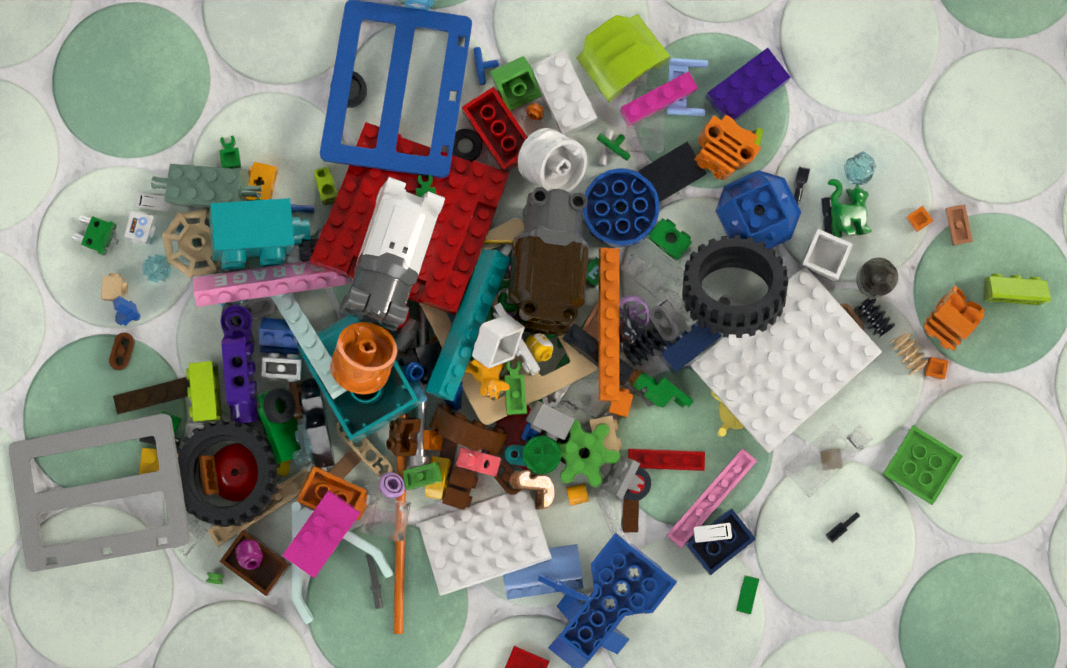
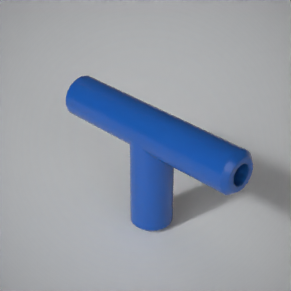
[473,47,499,85]

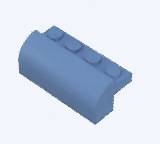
[503,544,584,600]

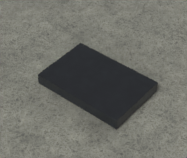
[638,142,707,203]

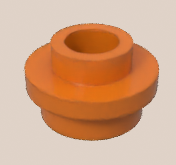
[526,103,544,120]

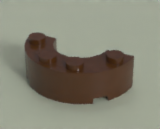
[429,402,508,456]

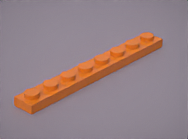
[598,248,619,402]

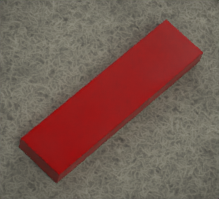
[628,449,705,471]

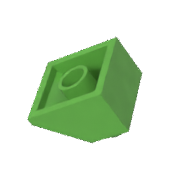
[490,56,542,111]

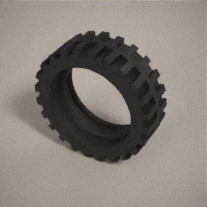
[682,235,788,338]
[177,420,281,527]

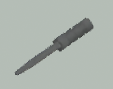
[366,554,383,609]

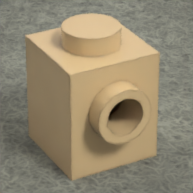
[101,273,128,301]

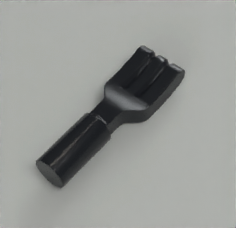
[794,166,810,204]

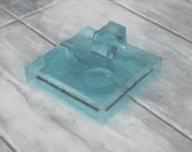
[293,424,315,469]

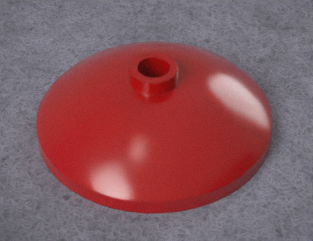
[214,444,258,502]

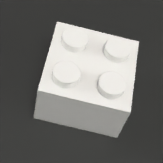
[800,229,853,282]
[472,315,525,368]

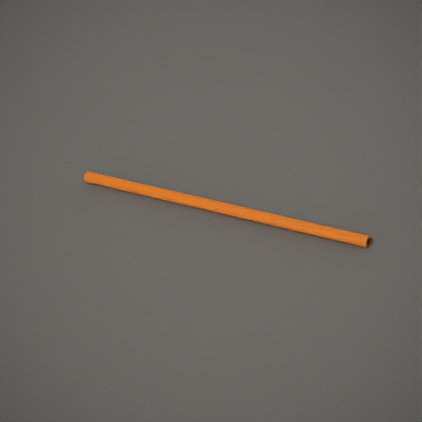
[394,363,407,634]

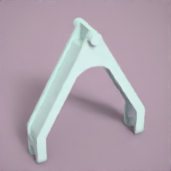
[291,501,393,624]

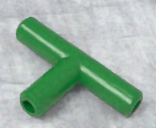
[597,134,631,161]

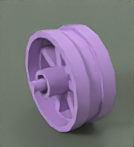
[619,295,650,327]

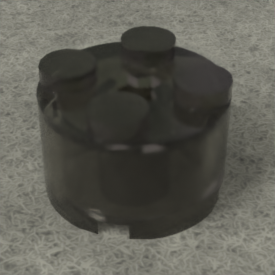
[856,257,898,298]

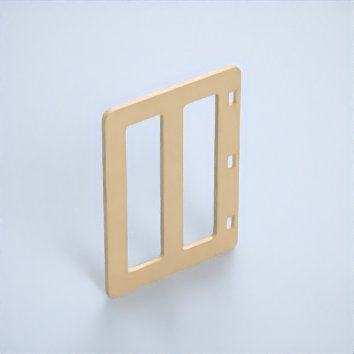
[419,218,597,425]

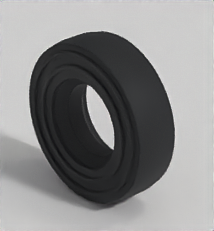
[452,129,482,162]
[263,388,295,423]

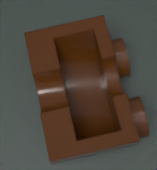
[386,418,422,456]

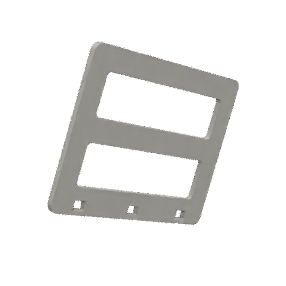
[9,414,190,572]

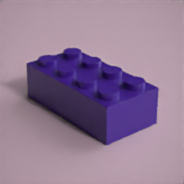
[705,47,791,121]

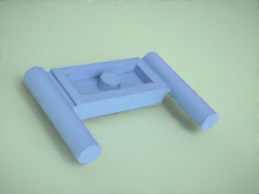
[667,58,708,116]

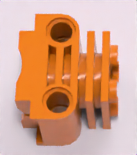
[694,115,761,181]
[923,285,985,351]

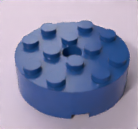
[583,168,660,248]

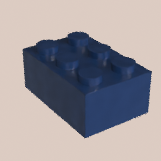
[659,321,721,375]
[685,508,756,575]

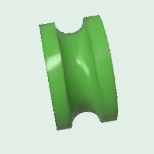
[206,572,224,584]

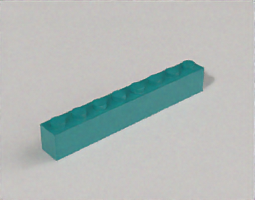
[425,249,511,401]

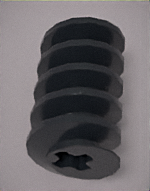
[854,297,895,338]
[623,328,666,367]

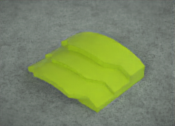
[576,14,671,103]

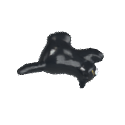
[619,303,645,353]

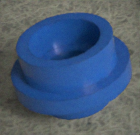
[405,362,424,382]

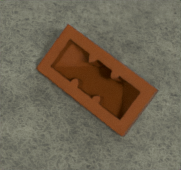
[199,456,219,495]

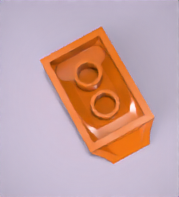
[296,465,370,521]

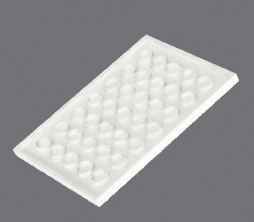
[691,266,882,453]

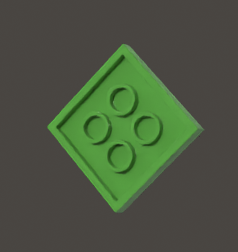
[882,425,963,505]

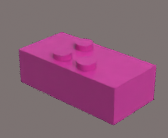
[282,490,361,578]

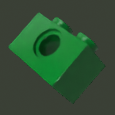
[647,218,692,262]

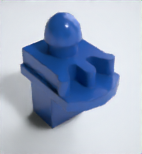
[113,296,141,326]

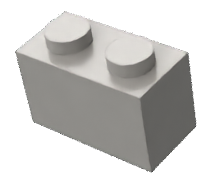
[526,400,575,440]

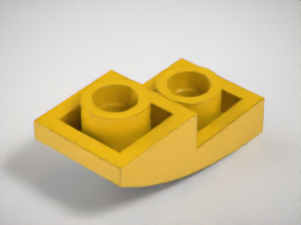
[425,456,452,500]

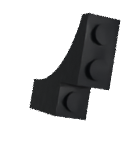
[301,378,335,468]

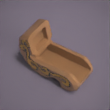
[510,470,555,510]

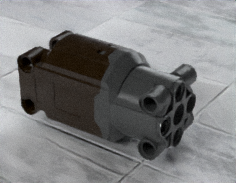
[508,187,589,336]

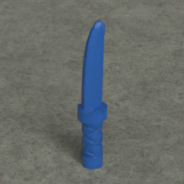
[291,204,315,213]
[538,574,591,601]

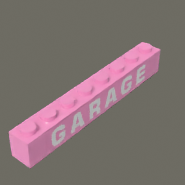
[193,261,350,307]

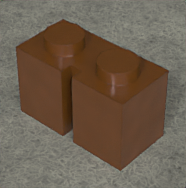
[442,466,479,510]

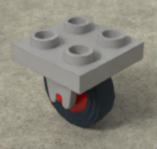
[601,455,651,501]

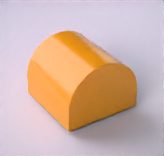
[566,483,589,506]

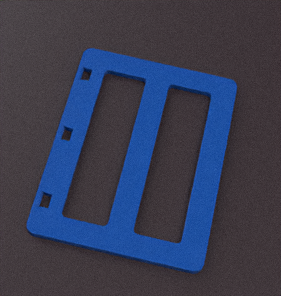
[320,0,472,178]

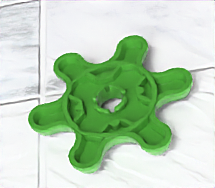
[557,419,621,487]

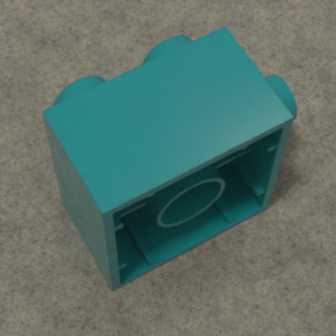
[208,198,311,270]

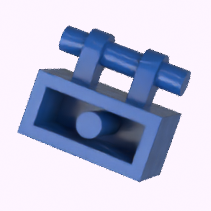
[259,317,299,357]

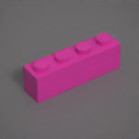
[620,71,698,127]

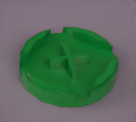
[523,436,562,474]

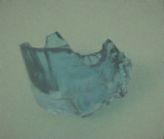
[844,151,876,185]

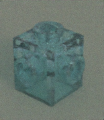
[142,254,171,283]

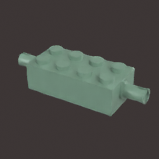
[151,164,262,208]

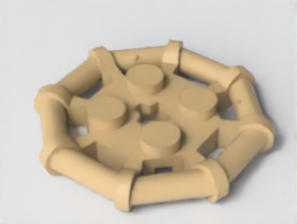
[161,208,221,278]

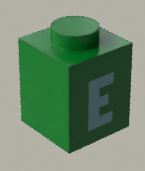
[587,257,599,288]

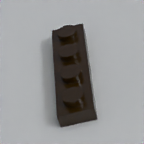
[113,377,190,415]

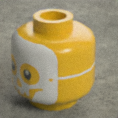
[525,333,553,362]

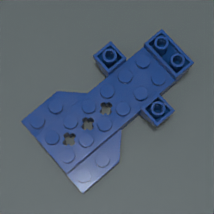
[548,533,677,668]

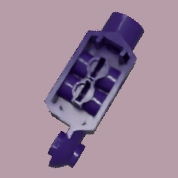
[220,305,258,423]

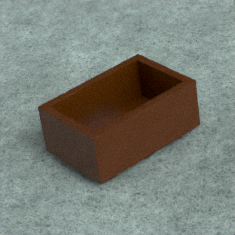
[219,530,292,596]

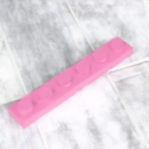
[666,448,757,548]

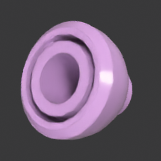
[379,472,405,499]

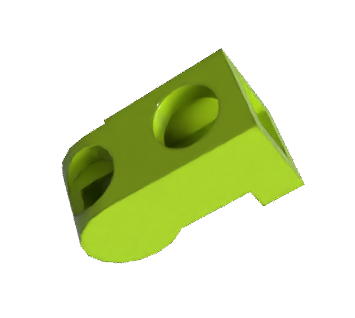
[314,166,338,206]

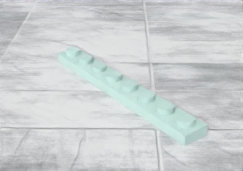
[271,293,347,399]

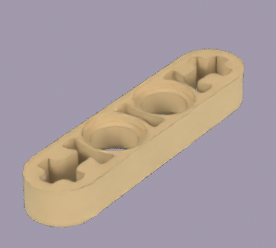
[336,421,393,477]

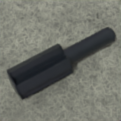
[825,512,860,543]

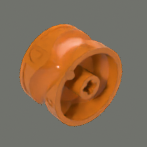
[330,322,397,394]

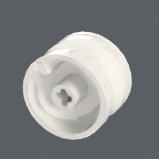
[518,128,587,192]

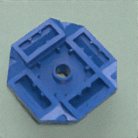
[715,170,801,249]

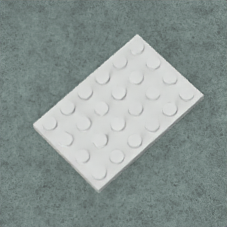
[418,489,552,596]

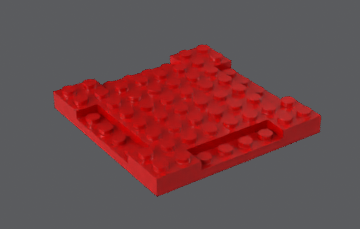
[310,122,509,316]

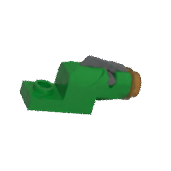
[627,368,694,408]

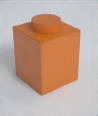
[608,387,633,418]

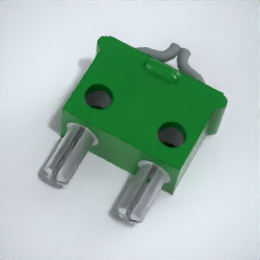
[72,215,119,256]

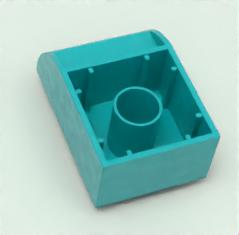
[298,315,422,443]

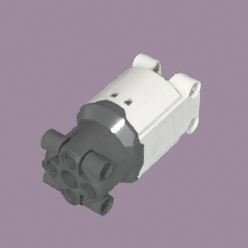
[339,177,445,331]

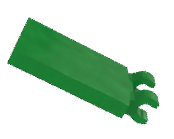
[257,387,308,464]

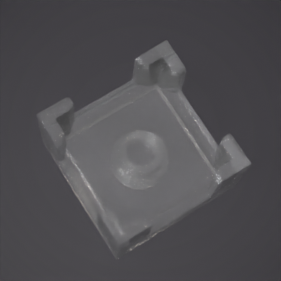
[360,495,411,541]

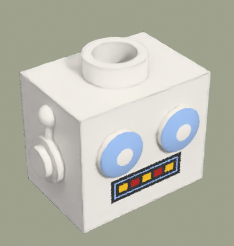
[124,211,157,245]

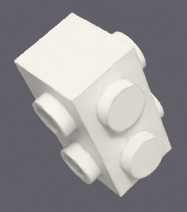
[261,353,304,382]

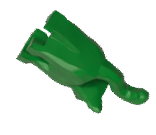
[828,179,872,238]

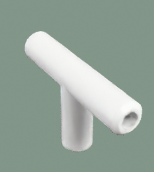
[599,128,625,166]

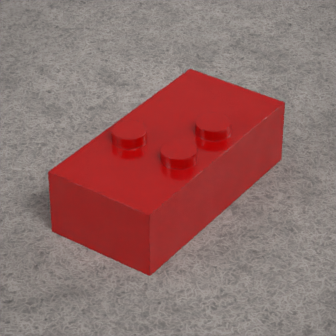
[462,87,528,172]

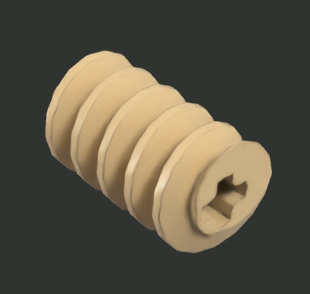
[889,333,928,376]

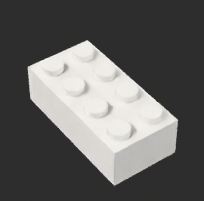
[531,50,597,136]

